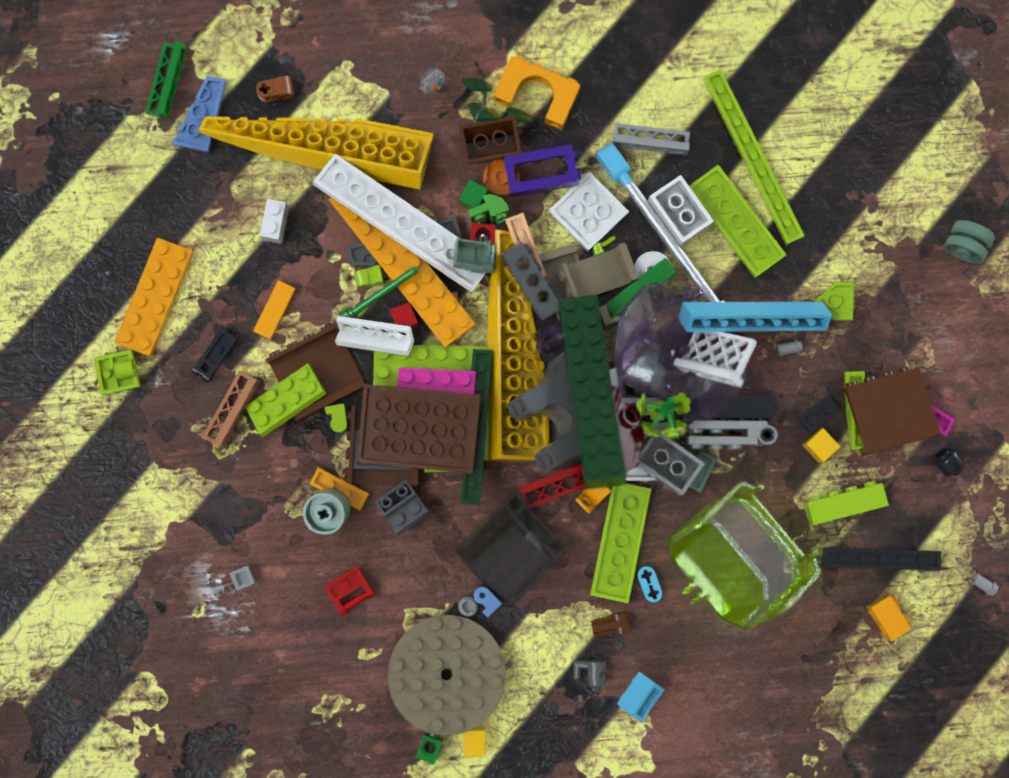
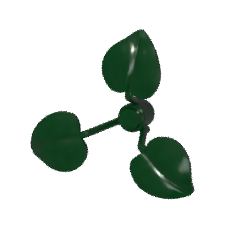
[462,77,537,126]

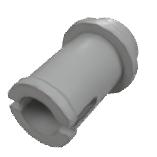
[777,339,803,356]
[971,573,999,596]

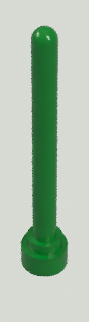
[340,267,418,319]

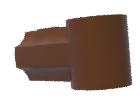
[591,611,632,637]

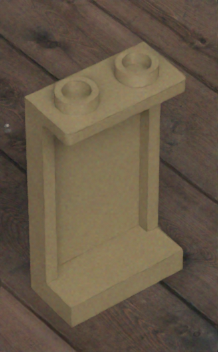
[539,244,580,322]

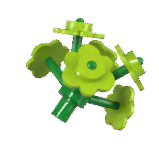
[636,392,691,439]

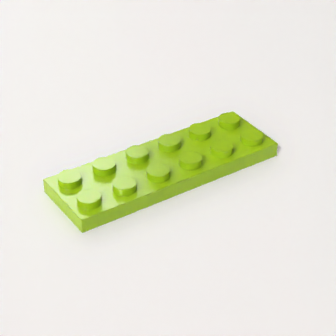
[689,165,786,278]
[590,483,651,603]

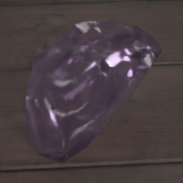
[534,324,563,355]

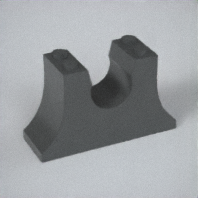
[507,352,581,474]

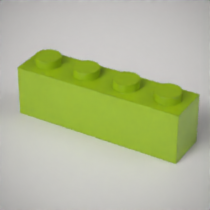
[804,481,889,525]

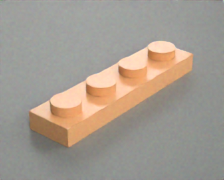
[505,213,547,285]

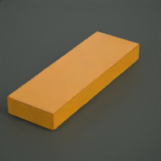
[253,280,296,340]
[309,467,369,511]

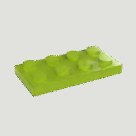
[245,363,326,437]

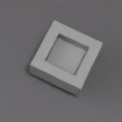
[229,565,256,591]

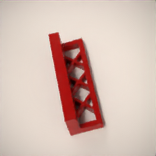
[519,464,585,509]

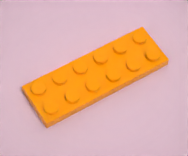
[114,238,194,357]

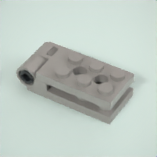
[684,421,777,450]

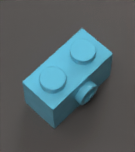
[617,672,664,722]

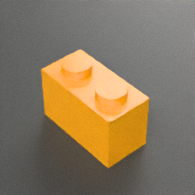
[866,594,911,641]

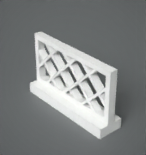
[673,332,757,388]

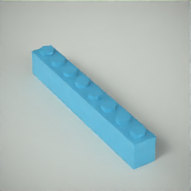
[678,302,832,332]

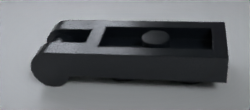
[192,328,238,383]

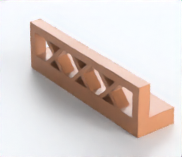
[202,370,260,448]

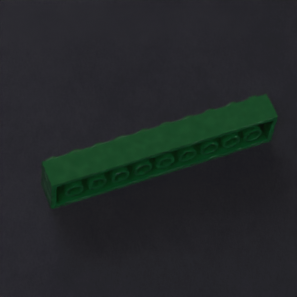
[558,295,627,490]

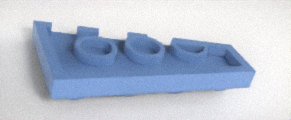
[171,76,226,153]

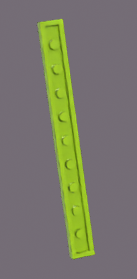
[703,69,805,245]

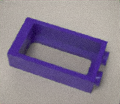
[504,144,581,198]

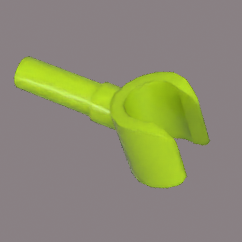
[592,236,616,256]

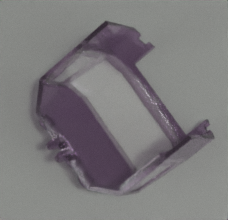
[614,282,750,425]

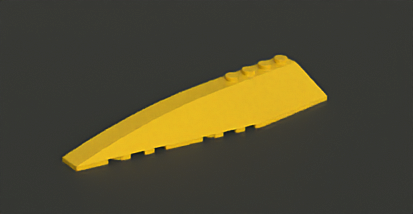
[199,117,434,189]
[487,229,549,461]

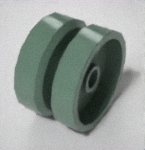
[943,220,995,264]
[303,488,351,535]

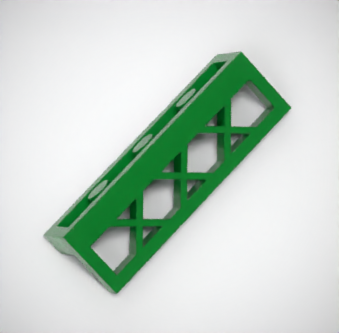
[145,41,187,119]
[605,258,677,318]

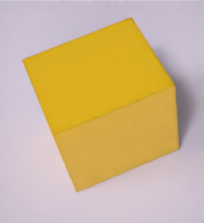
[802,428,841,463]
[463,727,486,757]

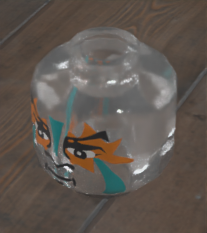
[419,67,446,95]

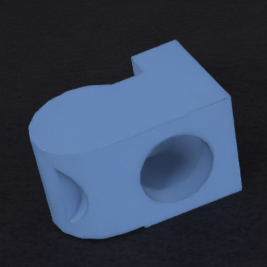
[474,587,502,617]

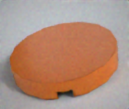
[483,159,520,197]

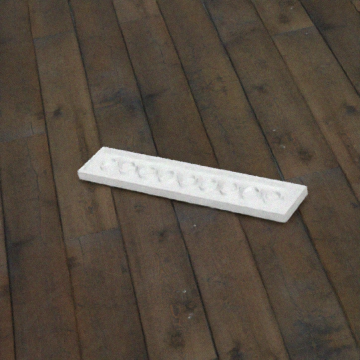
[313,154,486,292]

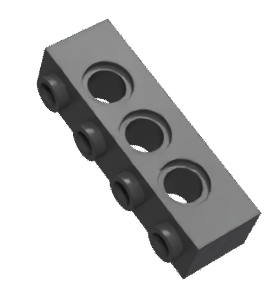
[500,242,560,320]

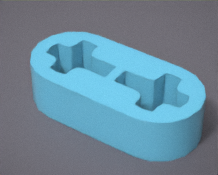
[637,566,662,602]

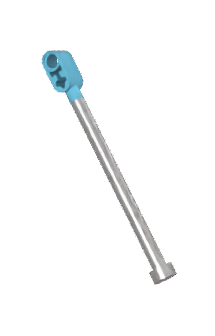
[595,143,725,302]

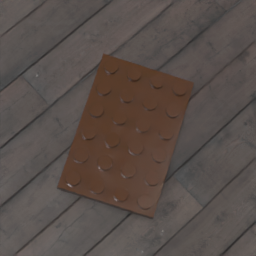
[357,384,481,474]

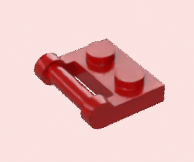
[324,566,376,616]

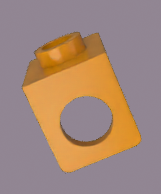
[576,487,612,513]

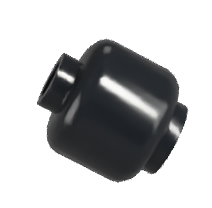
[934,448,964,476]

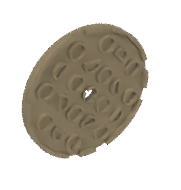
[388,615,506,736]

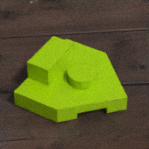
[815,282,854,321]

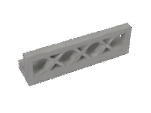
[613,123,690,155]

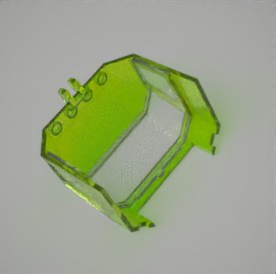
[668,482,820,630]

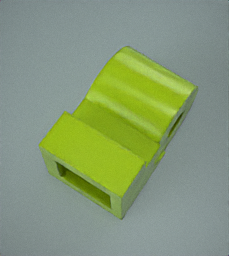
[354,265,384,288]
[325,403,349,433]

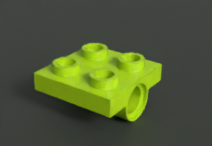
[93,350,140,396]

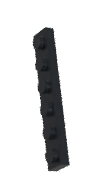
[823,547,941,571]

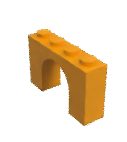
[493,55,580,130]

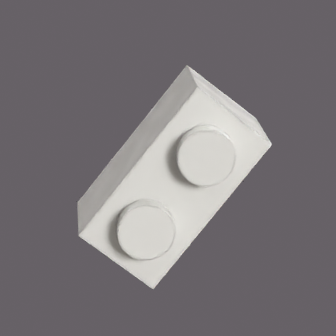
[259,199,289,244]

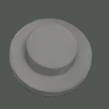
[458,597,478,616]

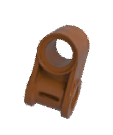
[256,76,294,103]

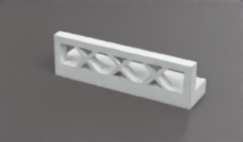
[335,316,414,356]

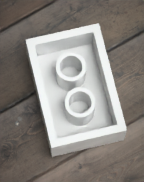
[648,175,714,246]

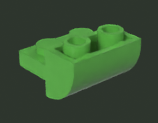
[468,194,509,226]

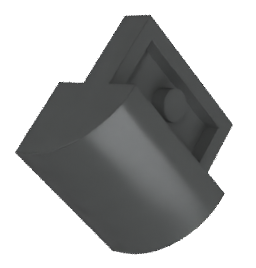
[375,480,430,536]

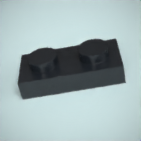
[798,395,841,433]

